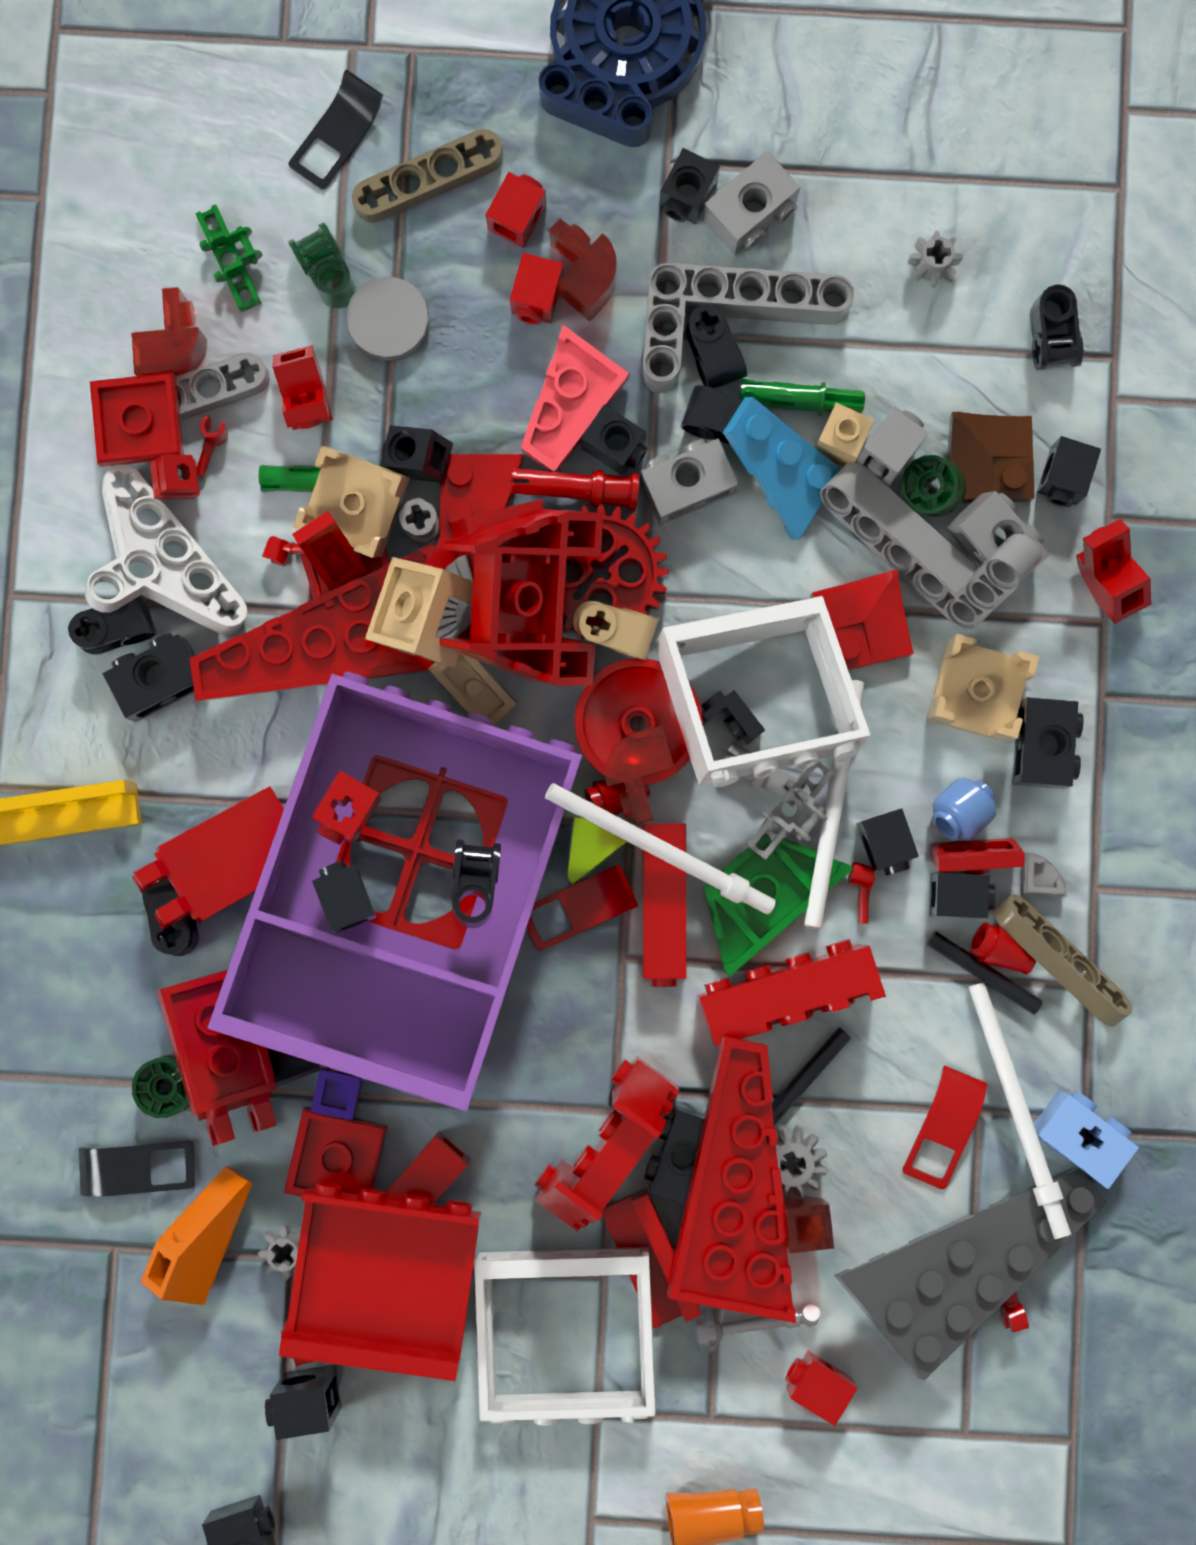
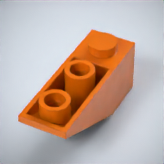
[140,1166,253,1305]

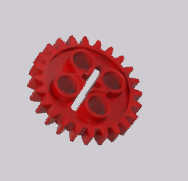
[563,504,669,640]

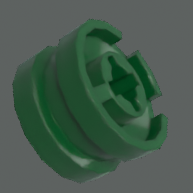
[901,455,966,517]
[132,1055,190,1118]

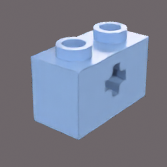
[1034,1090,1139,1189]

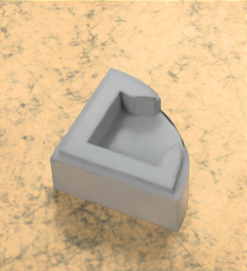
[1021,852,1067,897]

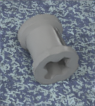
[399,498,439,544]

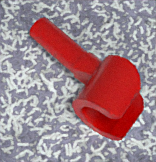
[196,415,228,477]
[262,536,305,566]
[847,862,875,924]

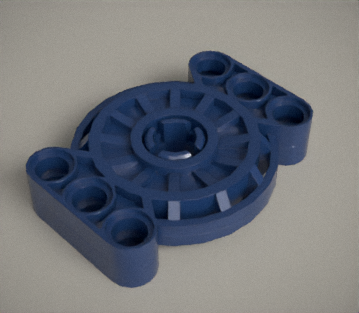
[538,0,706,147]

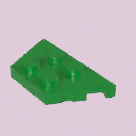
[703,834,853,977]

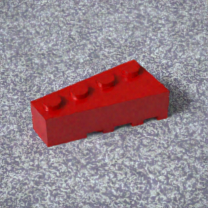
[697,939,886,1047]

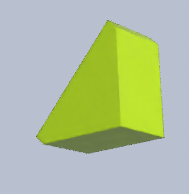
[567,817,635,885]

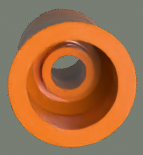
[665,1488,764,1545]

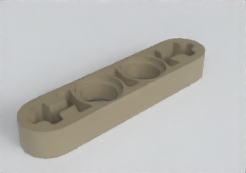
[352,129,503,223]
[994,895,1132,1027]

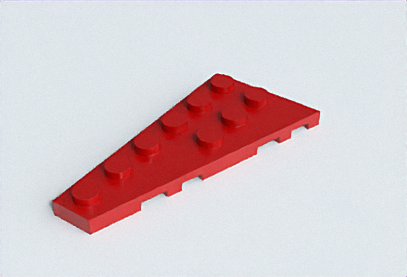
[189,542,435,702]
[667,1035,796,1323]

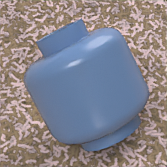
[932,778,996,841]

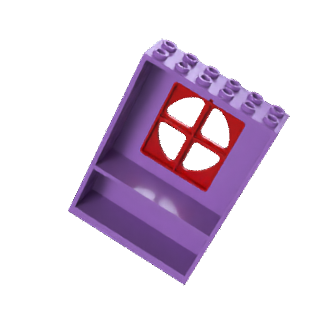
[208,672,582,1112]

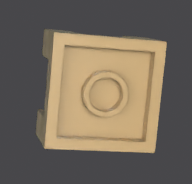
[293,446,410,558]
[365,557,473,668]
[926,634,1040,743]

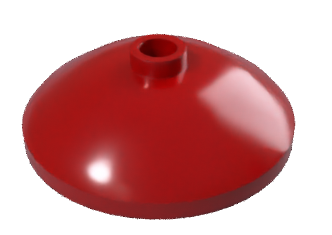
[574,658,703,786]

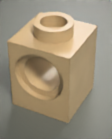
[815,403,874,467]

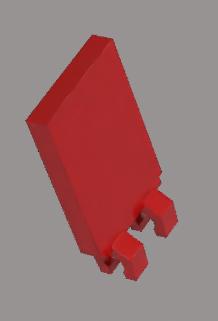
[132,786,284,930]
[157,970,279,1146]

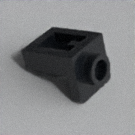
[701,690,765,744]

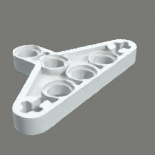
[85,464,247,635]

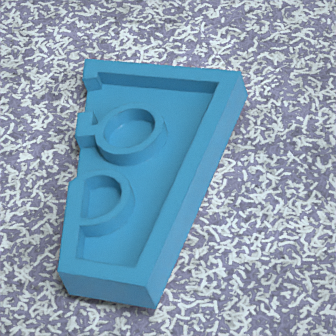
[723,397,841,540]

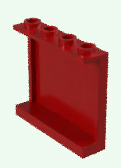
[278,1182,481,1381]

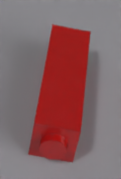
[642,823,686,987]
[385,1131,471,1205]

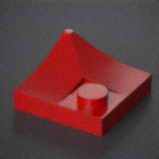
[810,569,914,671]

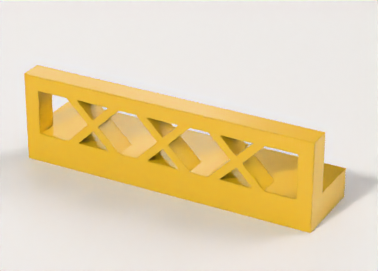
[0,780,142,846]

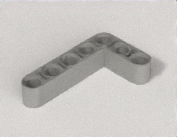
[642,263,855,394]
[820,462,1041,630]

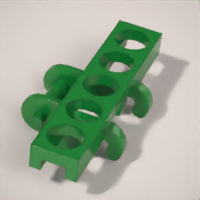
[195,204,263,312]

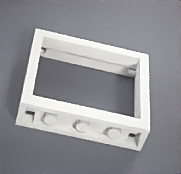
[655,596,871,787]
[474,1247,655,1427]

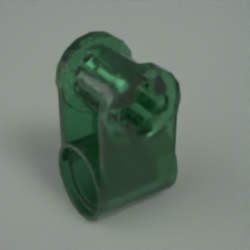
[288,222,356,309]

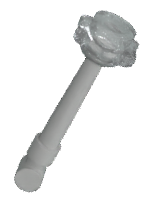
[694,1304,820,1354]

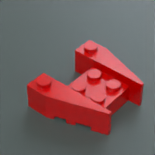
[440,509,603,686]
[534,1056,679,1232]

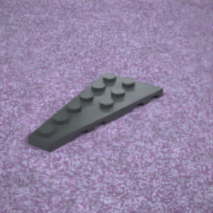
[834,1168,1107,1381]

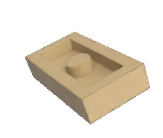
[428,653,517,726]

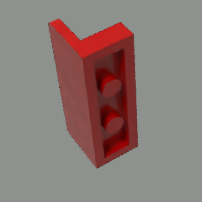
[602,1188,701,1328]

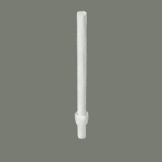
[804,680,864,929]
[545,783,776,915]
[968,982,1071,1239]

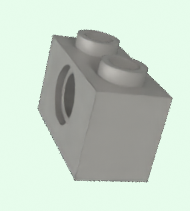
[702,151,801,255]
[855,407,929,487]
[640,438,739,525]
[945,491,1050,573]

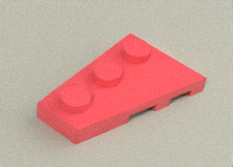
[521,325,630,472]

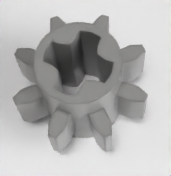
[908,231,963,288]
[258,1222,301,1281]

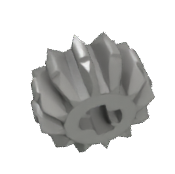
[776,1125,827,1199]

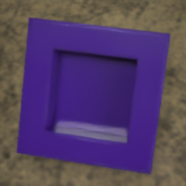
[310,1068,363,1121]

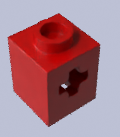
[485,171,547,248]
[510,253,564,325]
[312,771,381,846]
[785,1350,858,1426]

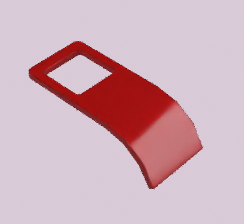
[526,864,638,951]
[902,1065,987,1190]

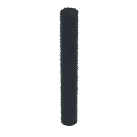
[926,930,1043,1015]
[772,1027,851,1126]

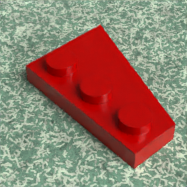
[439,454,524,540]

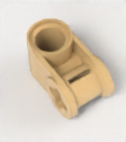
[572,601,659,660]

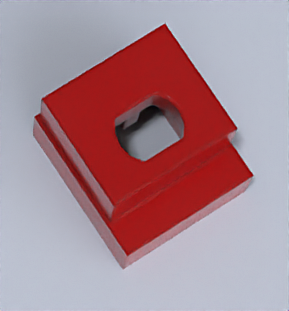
[150,454,200,499]

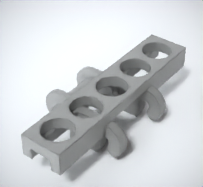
[746,761,834,860]

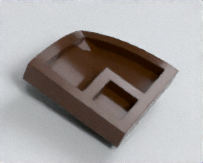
[948,412,1035,503]

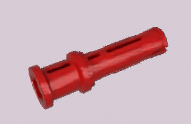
[510,467,639,511]

